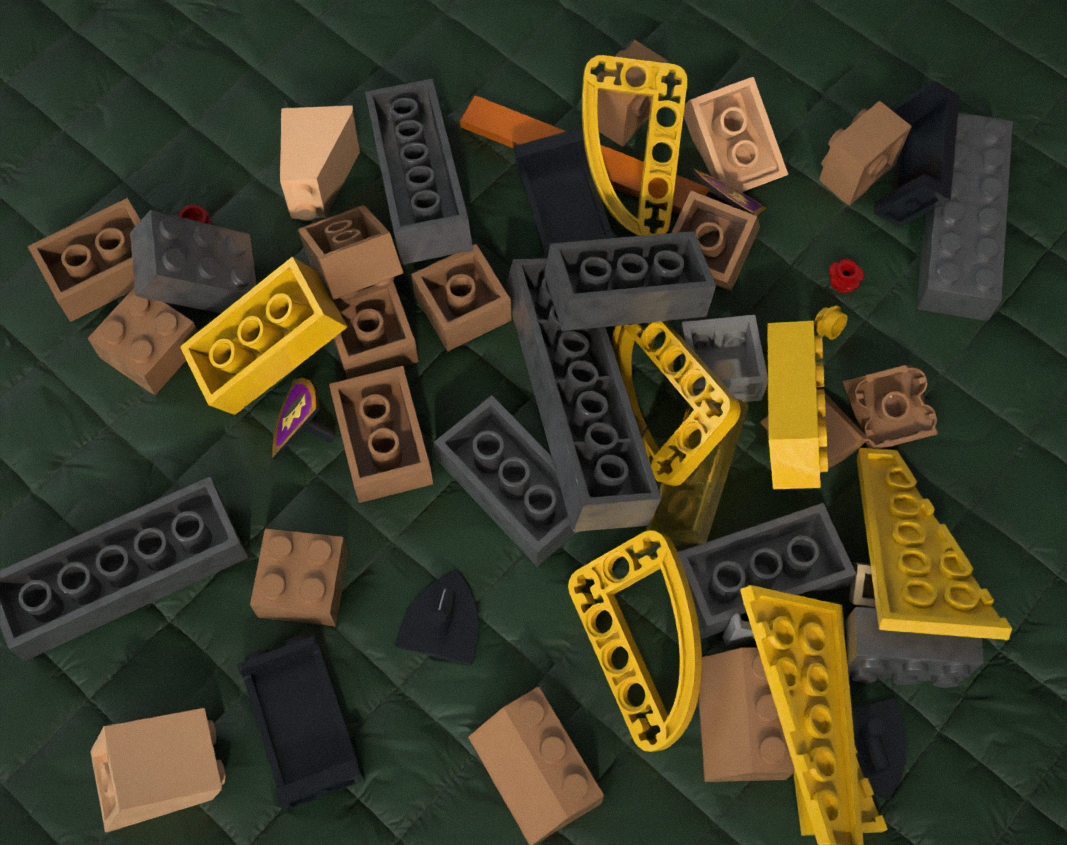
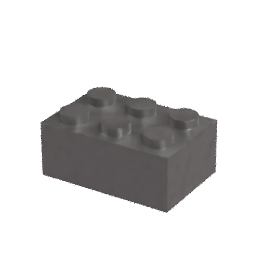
[130,210,256,313]
[844,607,984,688]

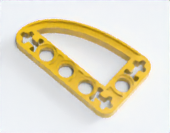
[582,55,687,236]
[611,321,741,486]
[568,530,702,752]

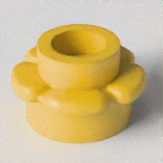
[814,305,848,340]

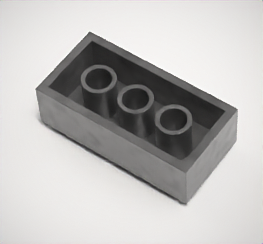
[545,231,716,331]
[434,395,577,567]
[677,503,856,639]

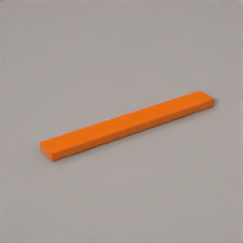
[460,95,723,215]

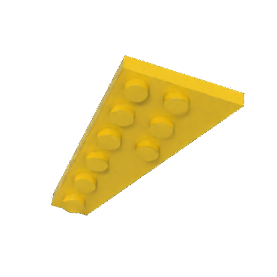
[857,448,1012,640]
[740,585,864,845]

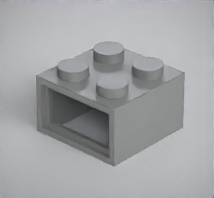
[679,315,768,408]

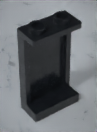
[874,81,959,227]
[514,128,617,258]
[237,635,364,811]

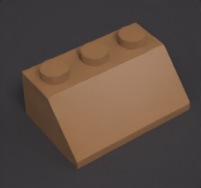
[698,647,795,782]
[468,687,604,845]

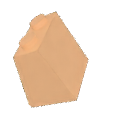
[280,105,360,221]
[90,708,225,832]

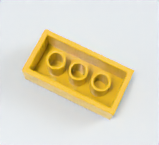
[180,257,347,415]
[767,321,828,489]

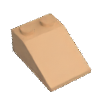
[683,76,788,192]

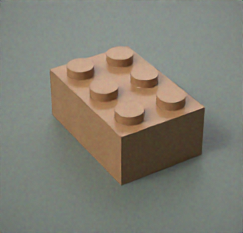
[27,198,141,322]
[297,205,403,300]
[329,366,433,503]

